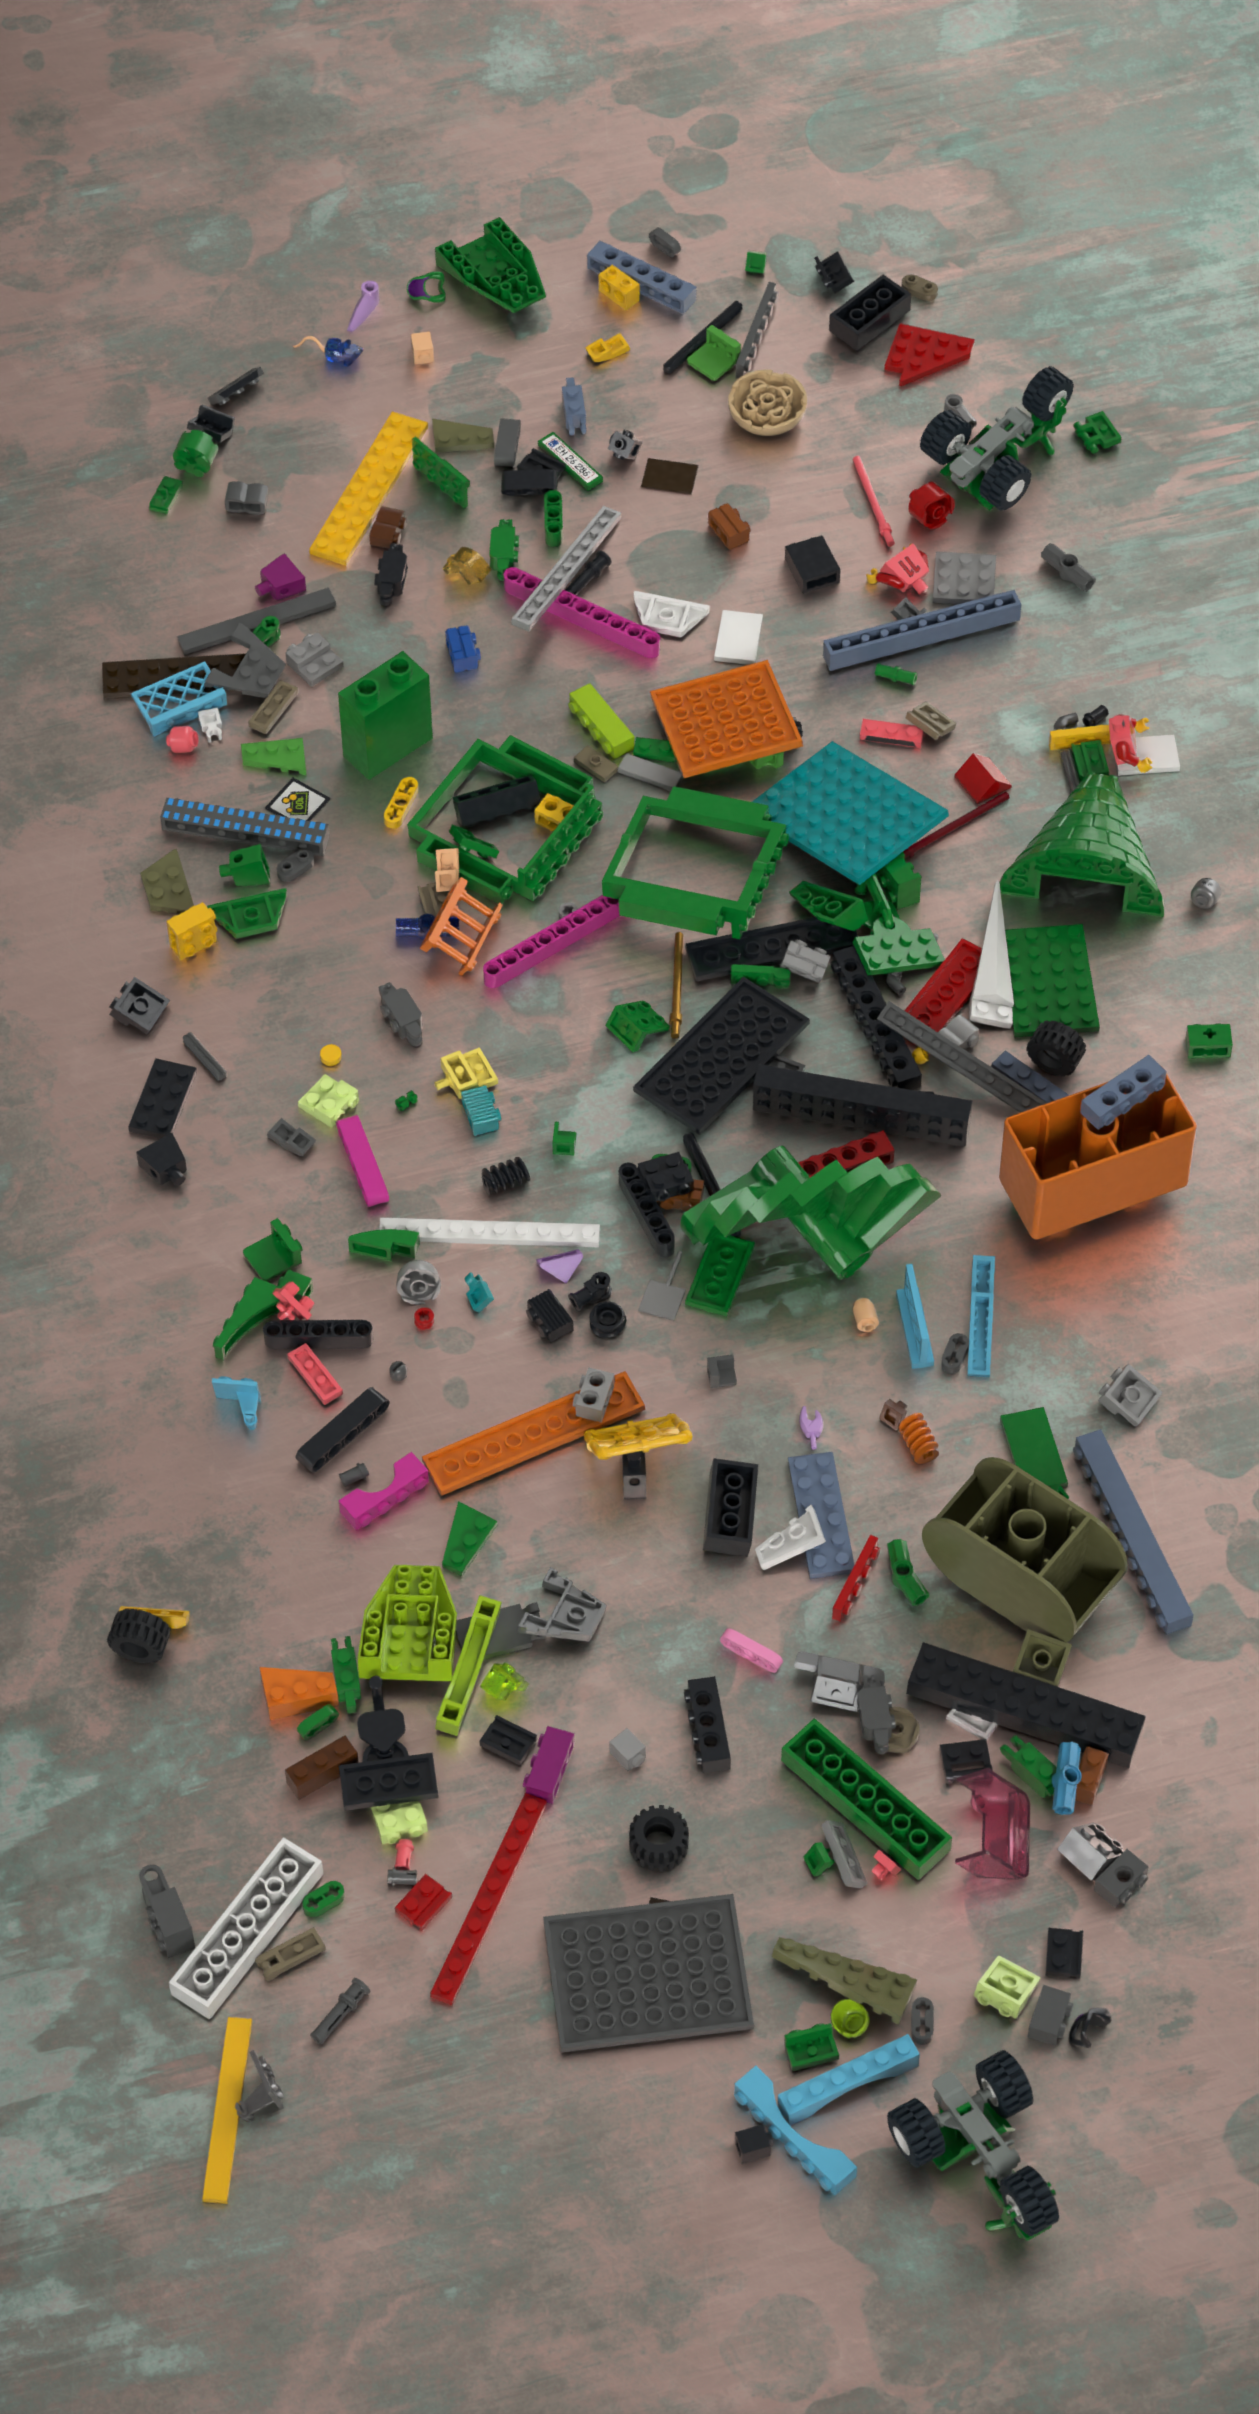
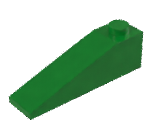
[789,881,868,931]

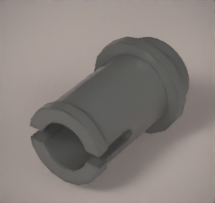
[339,1463,369,1487]
[387,1867,417,1886]

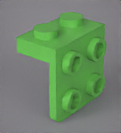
[687,325,741,381]

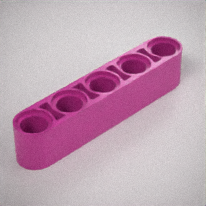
[336,1115,389,1207]

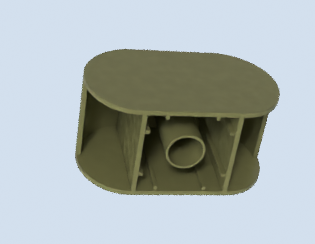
[922,1457,1128,1643]

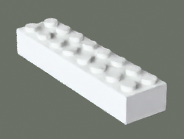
[169,1837,324,2019]

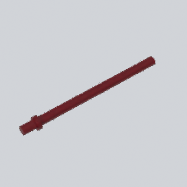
[903,792,1010,858]

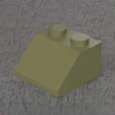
[1013,1629,1072,1687]

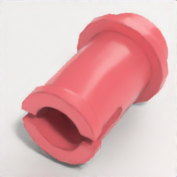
[394,1839,414,1870]

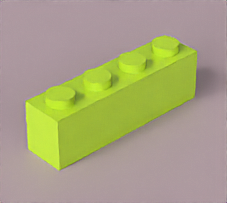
[568,683,635,760]

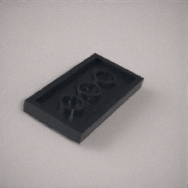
[128,1058,197,1139]

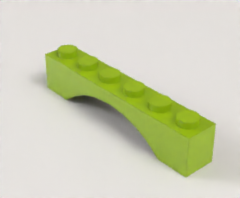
[435,1595,502,1736]

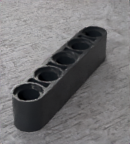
[618,1162,675,1257]
[263,1320,374,1349]
[295,1387,390,1473]

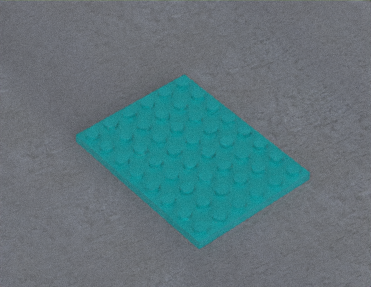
[752,741,949,885]

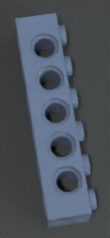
[587,241,696,314]

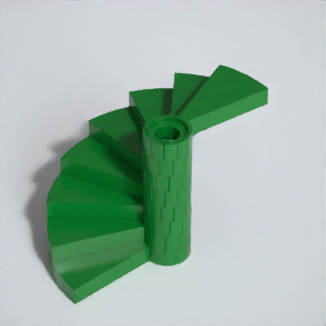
[680,1145,941,1280]

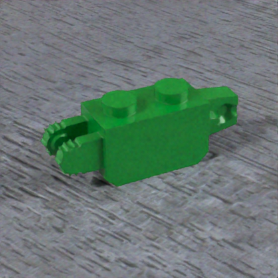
[489,519,519,581]
[331,1636,361,1714]
[1000,1735,1057,1798]

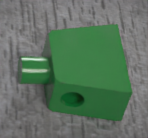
[219,844,270,886]

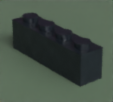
[452,774,541,827]

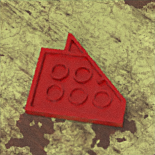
[884,323,975,386]

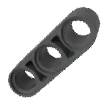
[494,418,521,467]

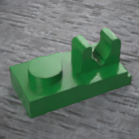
[149,476,183,514]

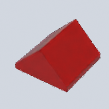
[954,753,1012,805]

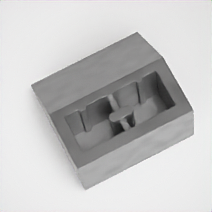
[1058,1823,1124,1881]

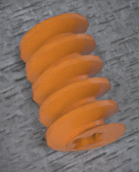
[899,1413,939,1464]

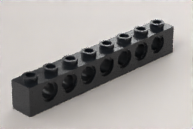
[830,946,922,1090]

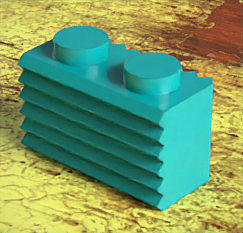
[461,1085,502,1136]

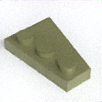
[432,418,494,453]

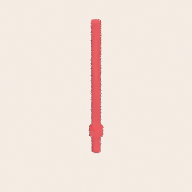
[853,456,895,547]

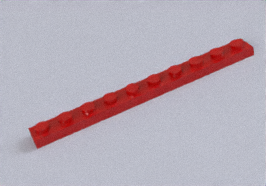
[430,1793,547,2006]

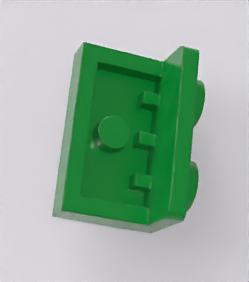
[784,2023,839,2071]

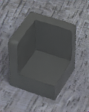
[707,1354,737,1388]

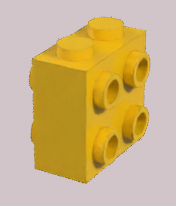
[166,902,218,960]

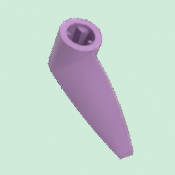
[347,281,379,332]

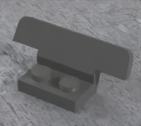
[794,1651,885,1712]

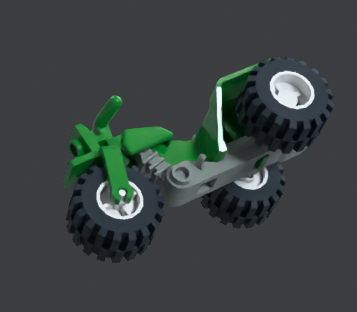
[920,366,1074,511]
[887,2050,1059,2241]

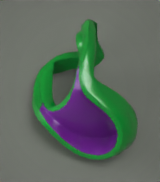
[407,271,446,303]

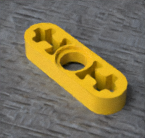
[384,777,419,829]

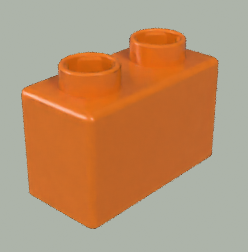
[999,1065,1197,1240]

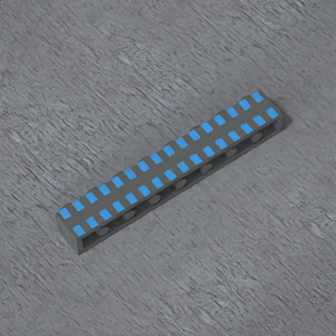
[160,798,330,856]

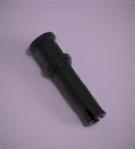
[565,551,612,595]

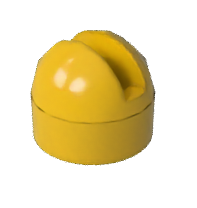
[912,1047,929,1065]

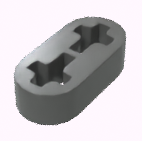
[649,227,681,257]
[941,1333,969,1374]
[911,1997,934,2045]

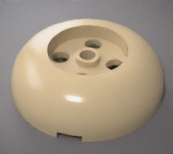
[728,369,807,436]

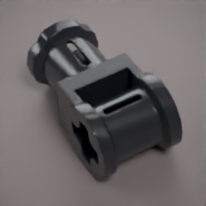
[568,1272,612,1311]

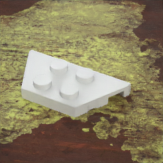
[634,591,710,637]

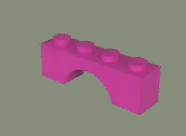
[339,1452,429,1530]

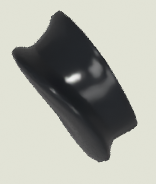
[589,1301,627,1338]

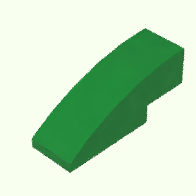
[348,1229,420,1261]

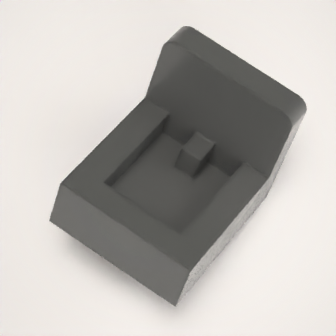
[891,597,927,620]

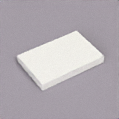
[714,610,763,665]
[1115,735,1180,775]

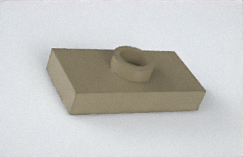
[574,745,618,783]

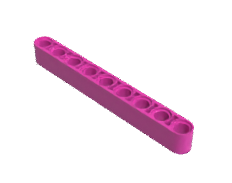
[504,567,660,658]
[483,895,620,988]

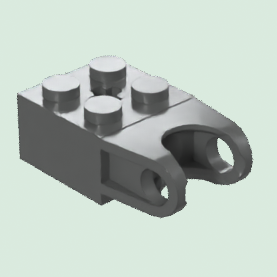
[139,1864,195,1958]

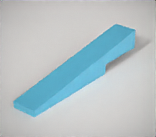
[967,1255,995,1377]

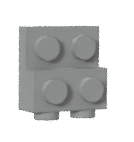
[285,632,344,687]
[1098,1364,1163,1427]

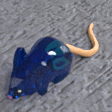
[293,336,364,366]

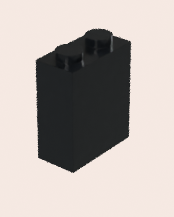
[785,535,841,593]

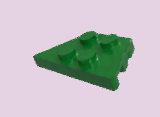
[207,888,287,939]

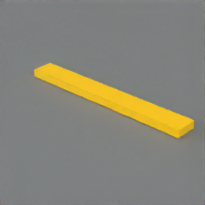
[202,2017,253,2204]

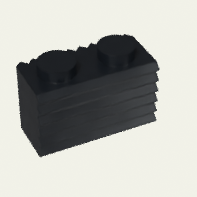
[526,1289,574,1342]

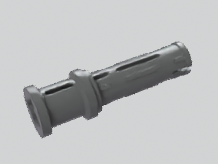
[310,1978,370,2045]

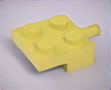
[434,1047,498,1099]

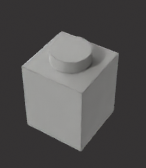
[609,1728,646,1771]

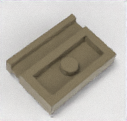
[905,701,956,740]
[417,882,455,924]

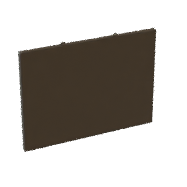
[641,458,699,494]

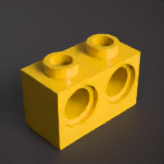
[599,264,640,310]
[535,793,574,831]

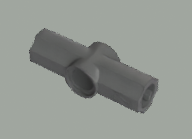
[1041,543,1096,592]

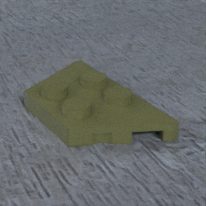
[140,849,194,914]

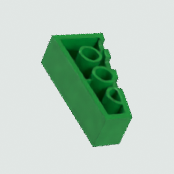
[875,852,922,910]

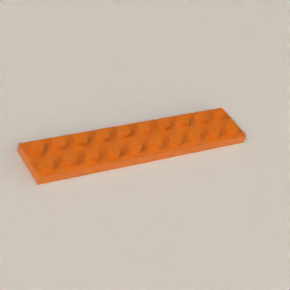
[422,1371,645,1496]

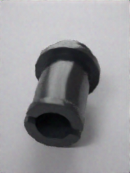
[1082,705,1109,727]

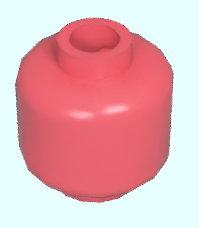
[166,726,198,753]

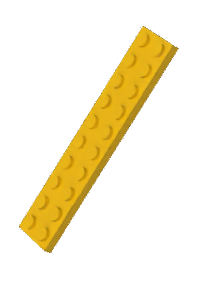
[309,411,428,566]

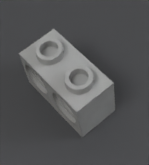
[573,1367,615,1422]

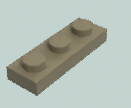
[248,680,298,734]

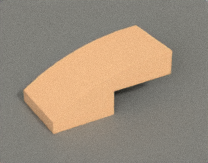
[435,848,459,892]

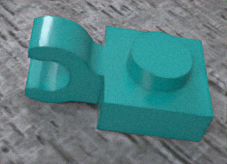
[465,1272,494,1312]

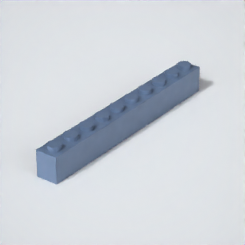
[823,590,1022,671]
[1073,1429,1193,1635]

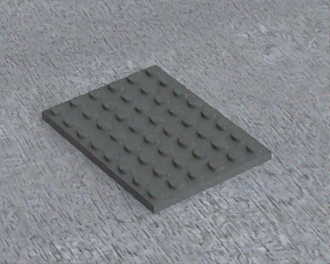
[543,1894,754,2053]

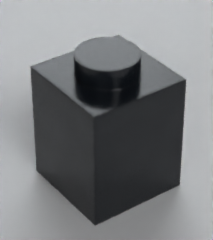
[735,2124,774,2164]

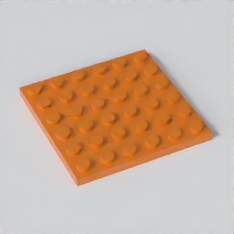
[650,660,803,778]

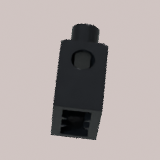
[136,1133,187,1186]
[622,1451,646,1499]

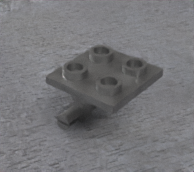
[235,2050,284,2122]

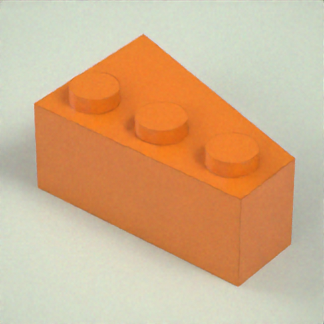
[259,1667,339,1720]

